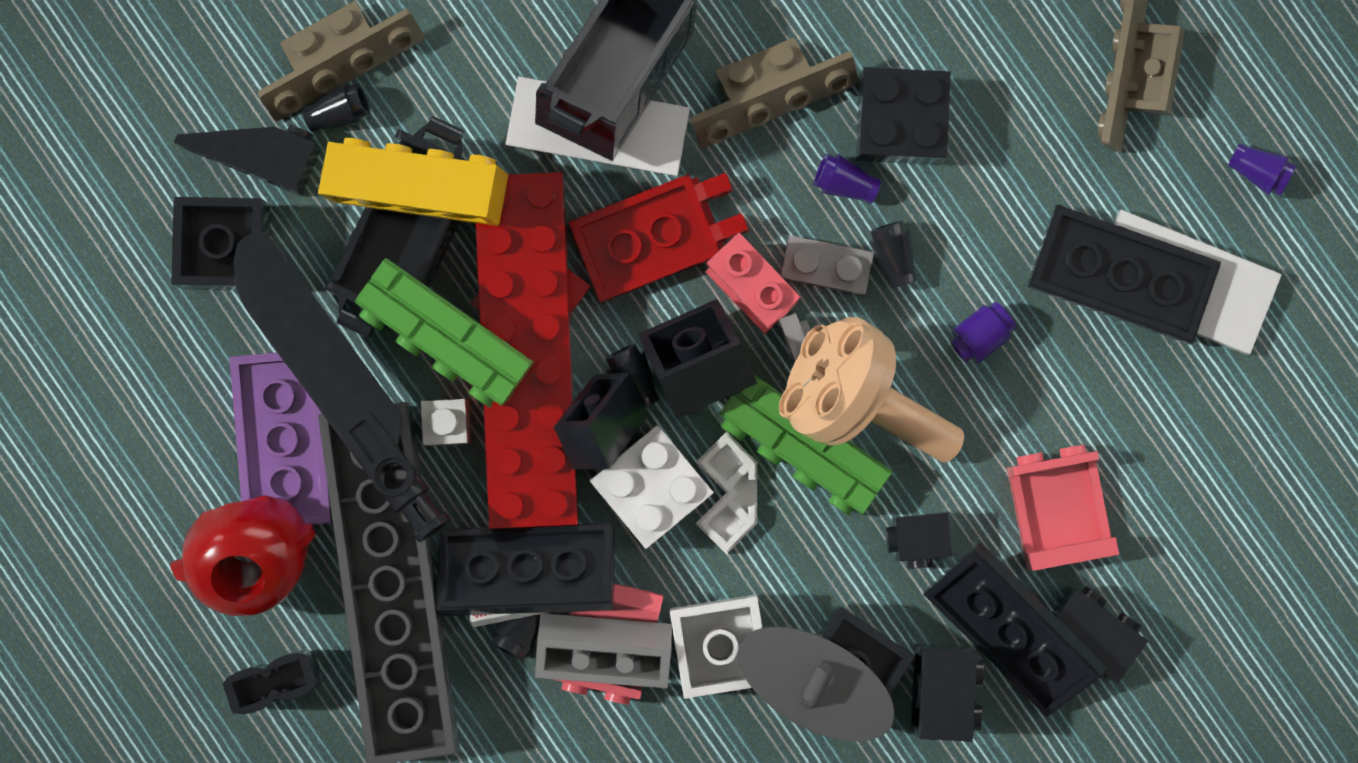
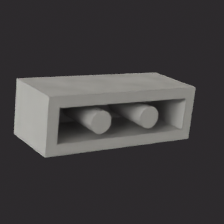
[535,613,672,688]

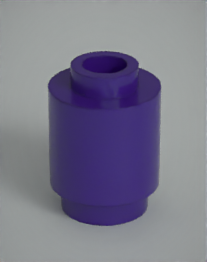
[950,301,1017,364]

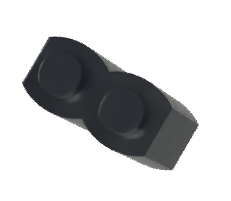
[222,650,324,714]

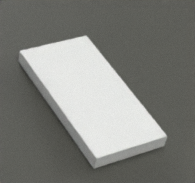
[1113,210,1282,355]

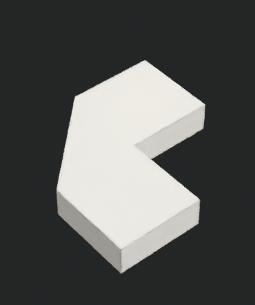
[696,432,757,554]

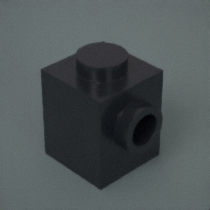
[885,512,952,569]

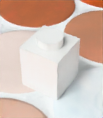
[421,399,471,446]

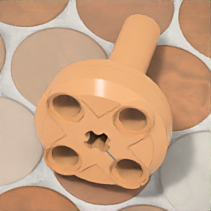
[779,317,964,463]

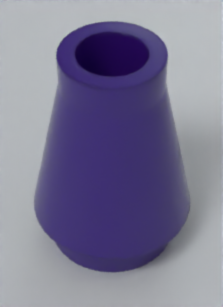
[1228,143,1297,197]
[813,154,881,204]

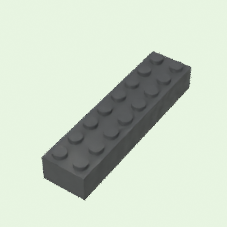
[318,402,460,763]

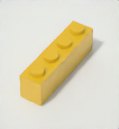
[318,138,508,226]

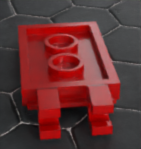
[569,173,749,303]

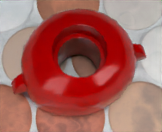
[170,495,316,617]

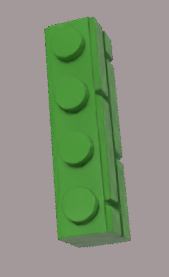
[355,258,535,408]
[718,375,892,516]

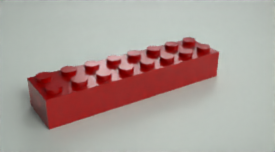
[476,172,579,529]

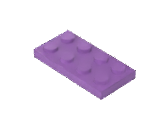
[229,353,333,524]

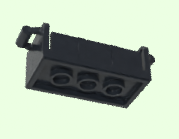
[535,0,698,162]
[324,116,468,338]

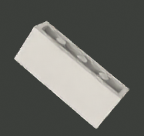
[505,76,690,176]

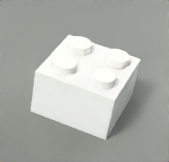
[590,425,714,549]
[670,594,762,699]

